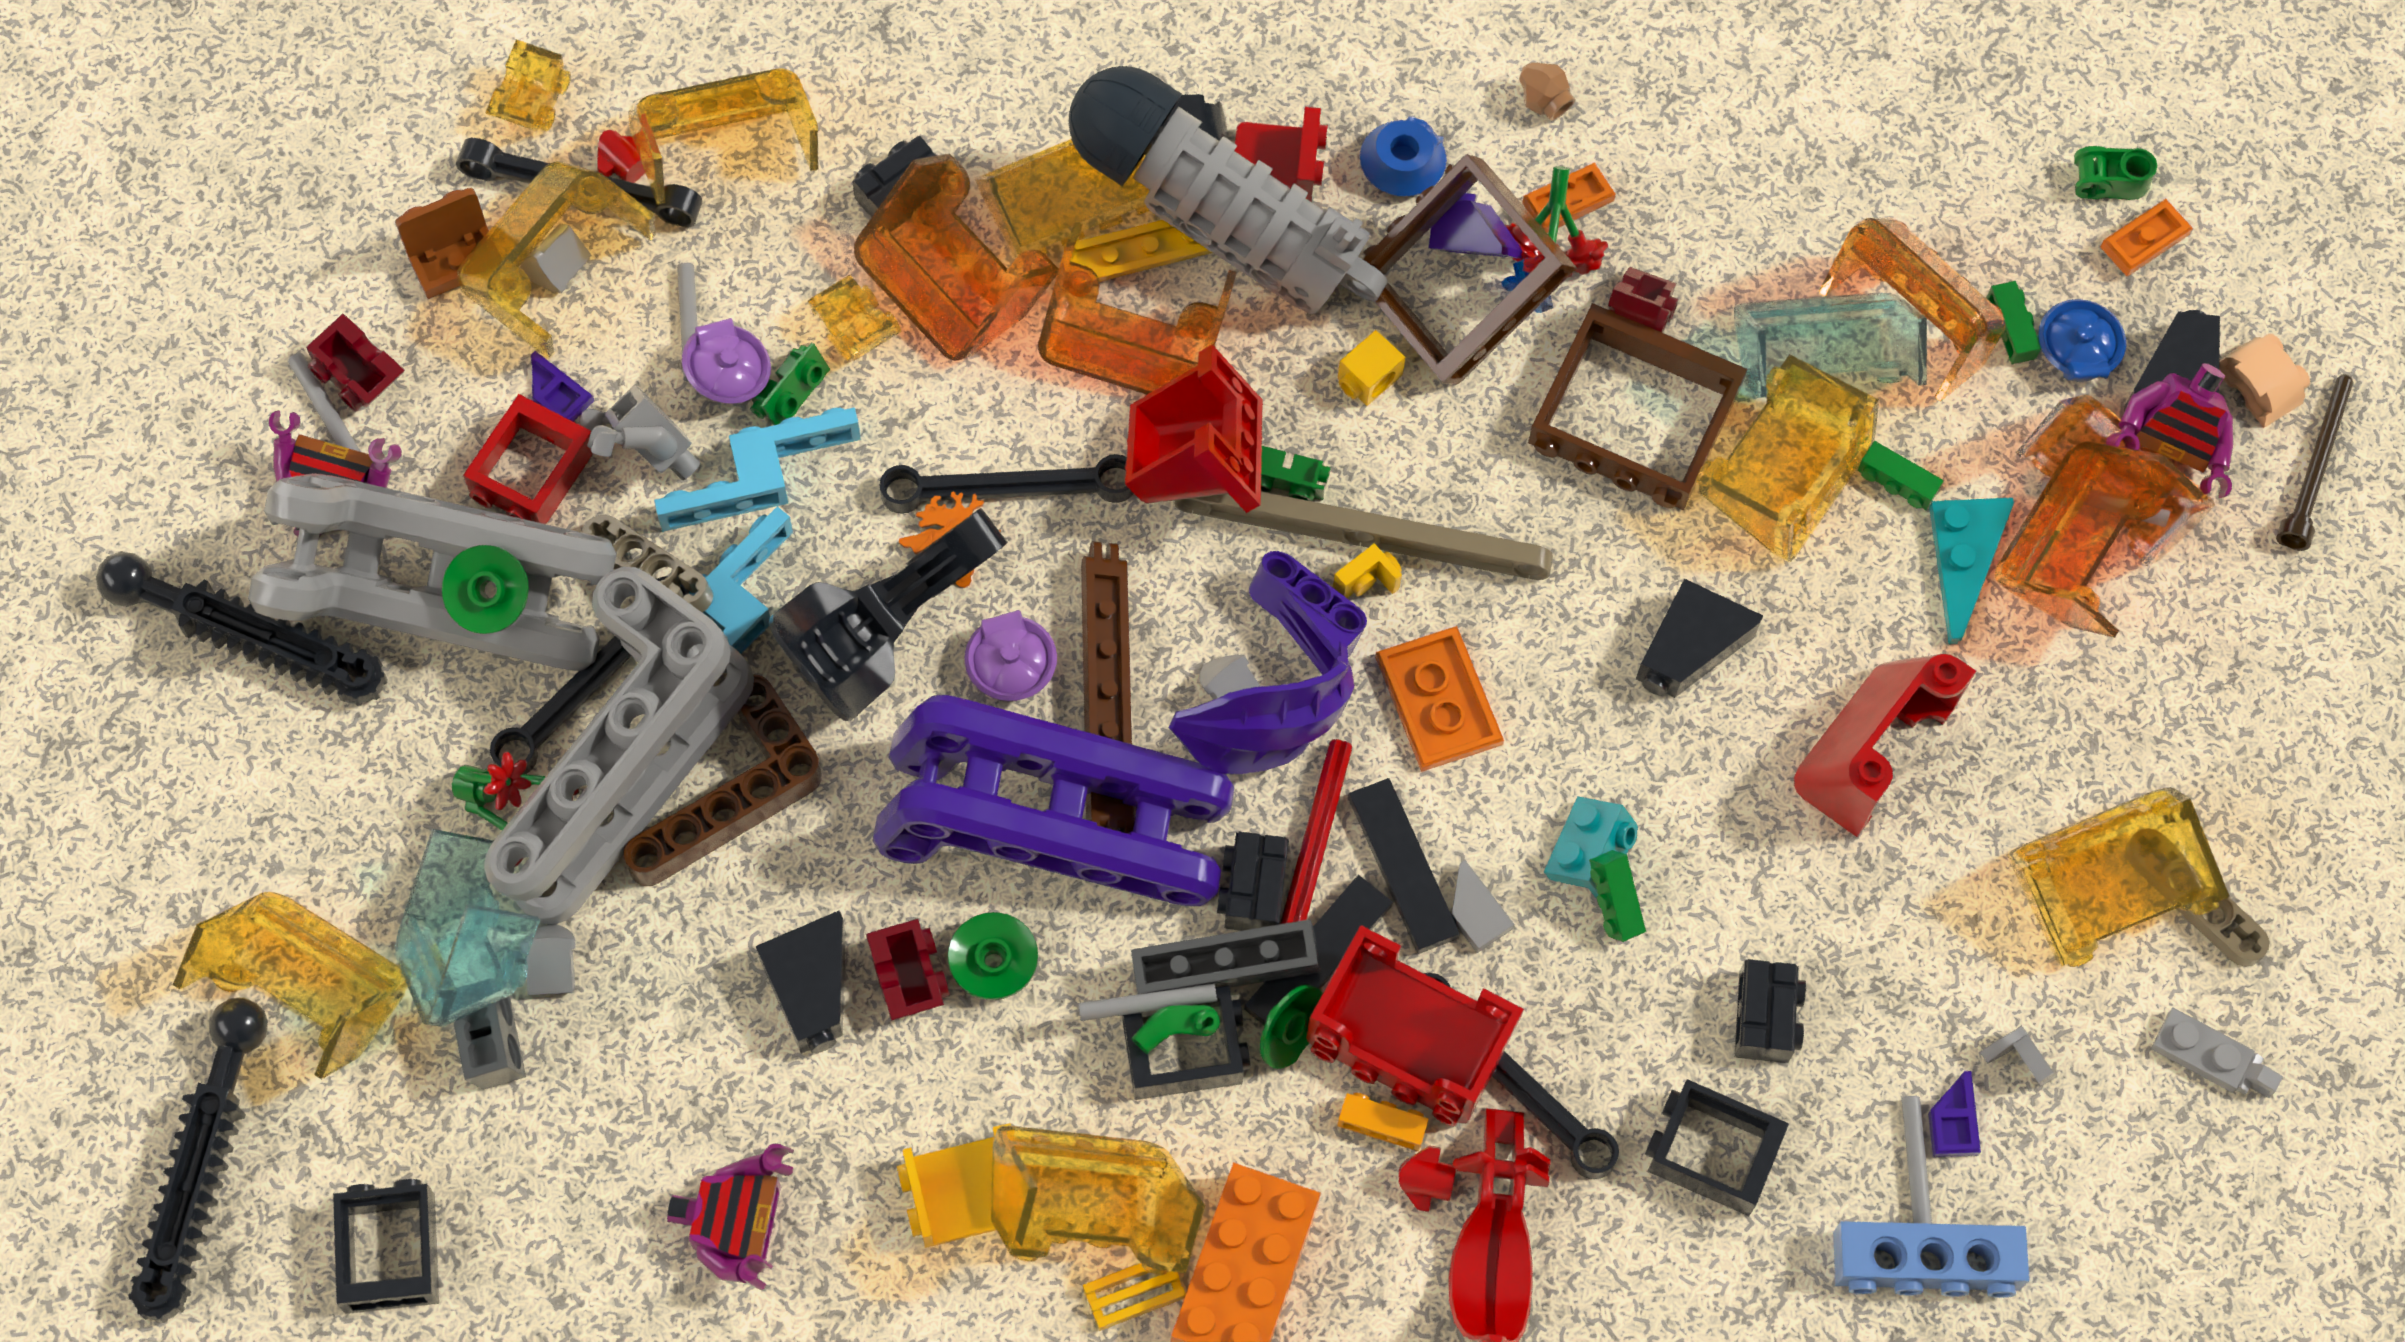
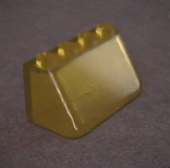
[975,139,1150,262]

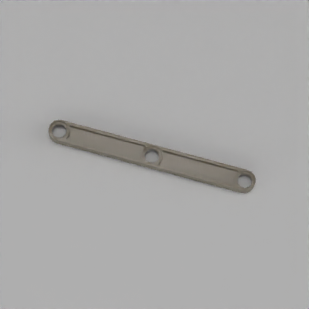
[1174,492,1553,580]

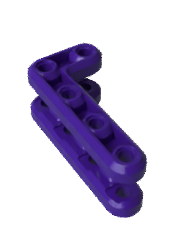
[872,695,1235,907]

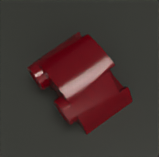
[1608,267,1679,333]
[306,313,405,412]
[866,918,950,1021]

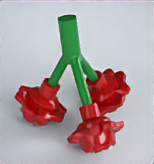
[1504,166,1608,277]

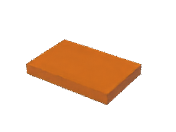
[1375,626,1504,772]

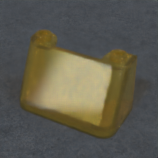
[1696,354,1879,562]
[2008,787,2230,967]

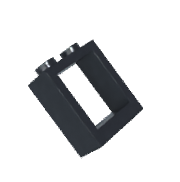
[1121,986,1251,1100]
[1645,1079,1789,1216]
[333,1179,439,1314]

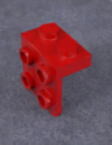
[1234,107,1328,202]

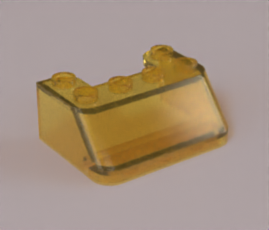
[991,1126,1206,1275]

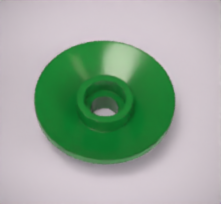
[442,545,529,634]
[948,912,1038,1000]
[1260,985,1323,1069]

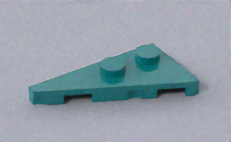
[1929,498,2014,644]

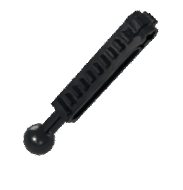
[96,551,388,706]
[128,997,268,1323]

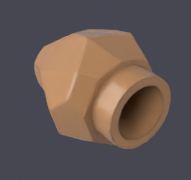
[1519,62,1576,121]

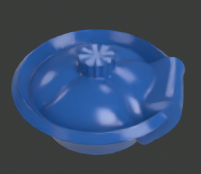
[1360,116,1447,196]
[2039,299,2126,382]

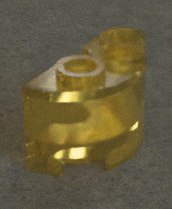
[485,39,571,132]
[808,274,901,361]

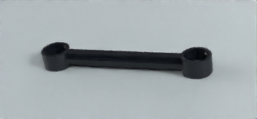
[456,138,703,228]
[880,454,1134,514]
[490,576,689,774]
[1424,973,1619,1179]

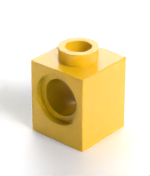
[1337,330,1406,406]

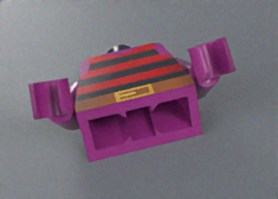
[2106,363,2233,498]
[269,410,402,538]
[667,1143,794,1290]

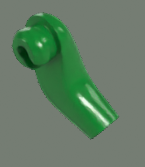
[1131,1005,1220,1054]

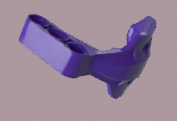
[1168,551,1367,774]

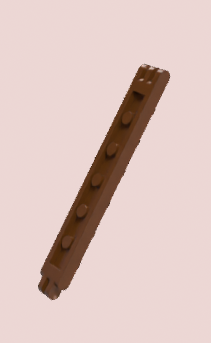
[1081,541,1134,834]

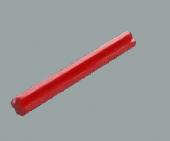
[1280,739,1353,924]

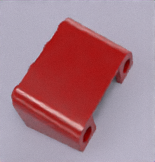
[1306,925,1524,1127]

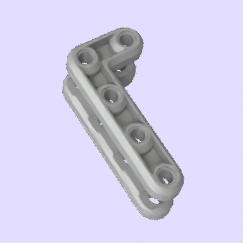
[248,474,617,671]
[484,567,754,924]

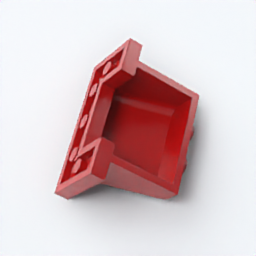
[1125,344,1263,513]

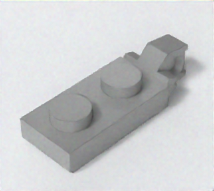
[2151,1008,2283,1098]

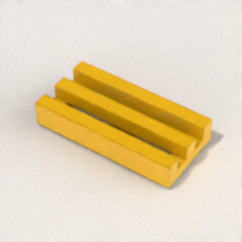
[1083,1252,1186,1331]

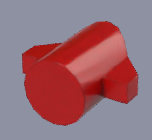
[597,130,650,183]
[1399,1145,1456,1212]

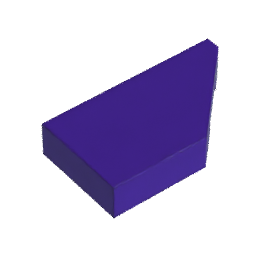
[531,351,594,422]
[1928,1071,1981,1157]

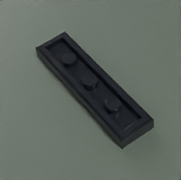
[1348,778,1460,954]
[1244,874,1393,1026]

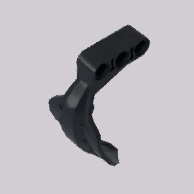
[769,508,1008,721]

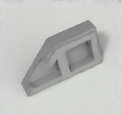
[1451,860,1515,953]

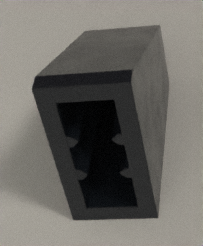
[2124,310,2220,412]
[1636,578,1763,698]
[756,910,846,1054]

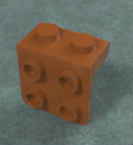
[395,188,506,299]

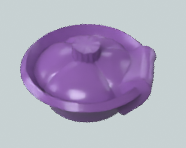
[682,318,771,404]
[964,610,1057,701]

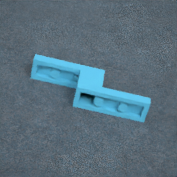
[654,407,861,532]
[689,506,793,654]

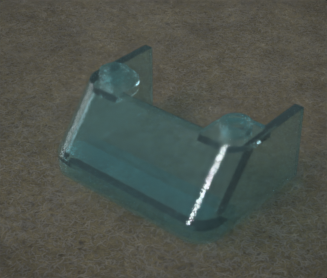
[1734,293,1927,398]
[395,829,540,1027]

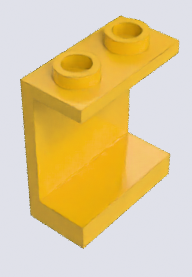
[896,1123,1033,1248]

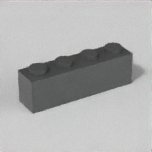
[1131,919,1321,994]

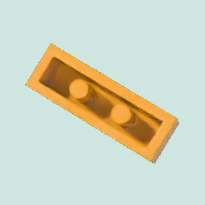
[1337,1092,1429,1152]

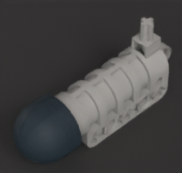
[1069,66,1388,314]

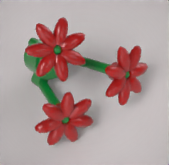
[452,752,579,867]

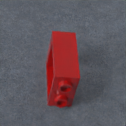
[463,394,594,524]

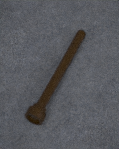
[2276,374,2353,551]

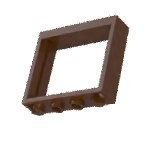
[1363,154,1577,385]
[1528,303,1748,511]

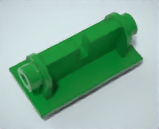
[750,342,830,425]
[1261,446,1331,502]

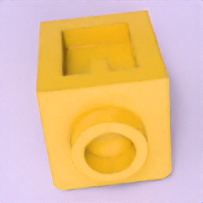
[1332,543,1402,598]

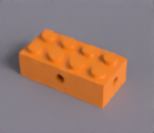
[1171,1162,1321,1342]

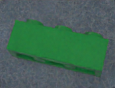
[1986,280,2041,365]
[1857,440,1944,511]
[1589,850,1646,942]

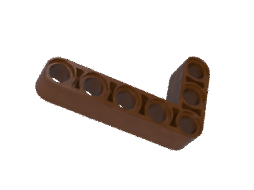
[624,674,822,886]

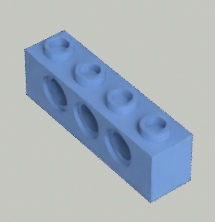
[1833,1221,2029,1298]

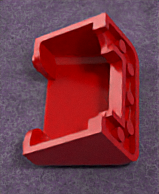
[1794,654,1977,837]

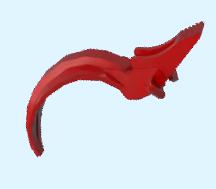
[1449,1108,1551,1342]

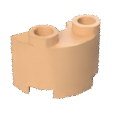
[2219,333,2310,428]

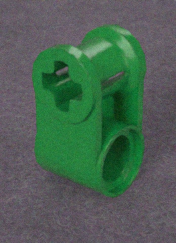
[2074,146,2158,200]

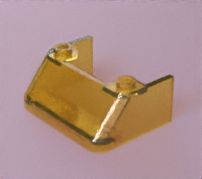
[628,68,818,204]
[457,161,656,359]
[173,892,410,1080]

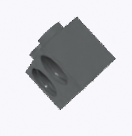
[447,980,526,1090]

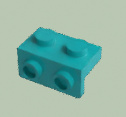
[1544,796,1638,899]

